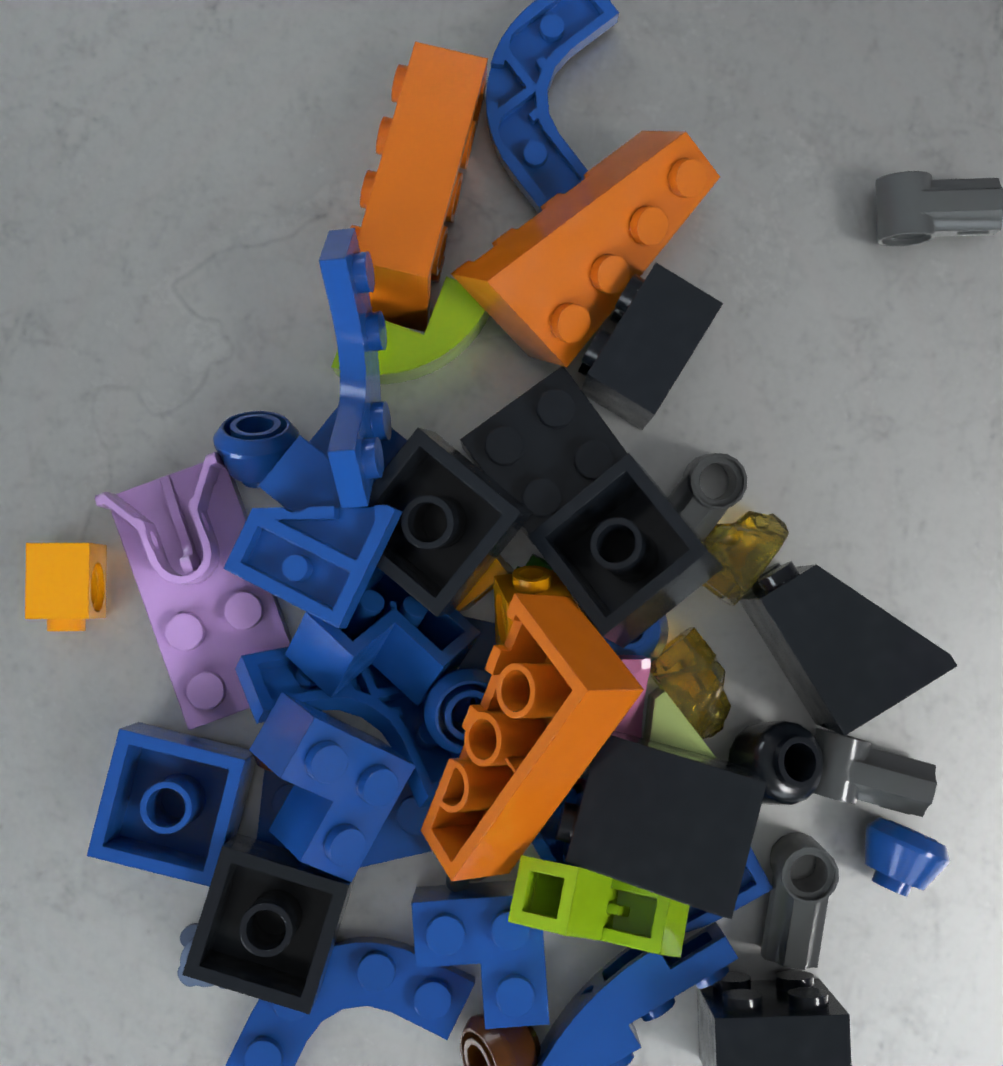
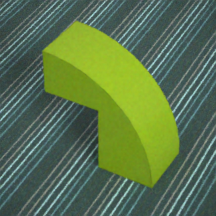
[331,276,490,385]
[508,855,690,958]

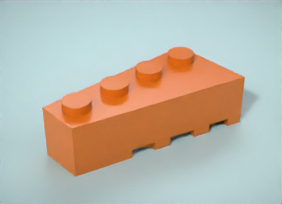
[350,42,488,332]
[450,131,720,367]
[420,593,644,882]

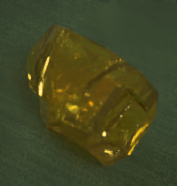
[702,511,789,606]
[649,627,731,739]

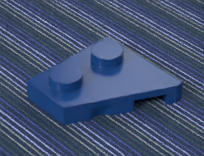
[223,505,402,629]

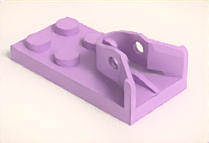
[95,452,292,730]

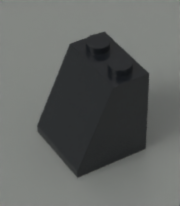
[738,561,957,736]
[555,731,767,919]

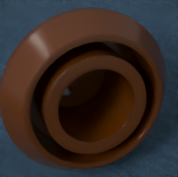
[460,1014,541,1066]

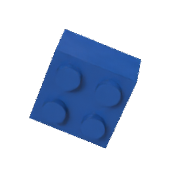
[87,722,256,887]

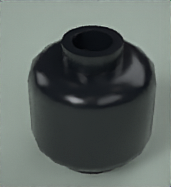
[728,721,824,805]

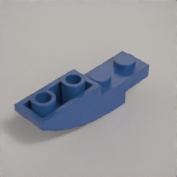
[537,922,739,1066]

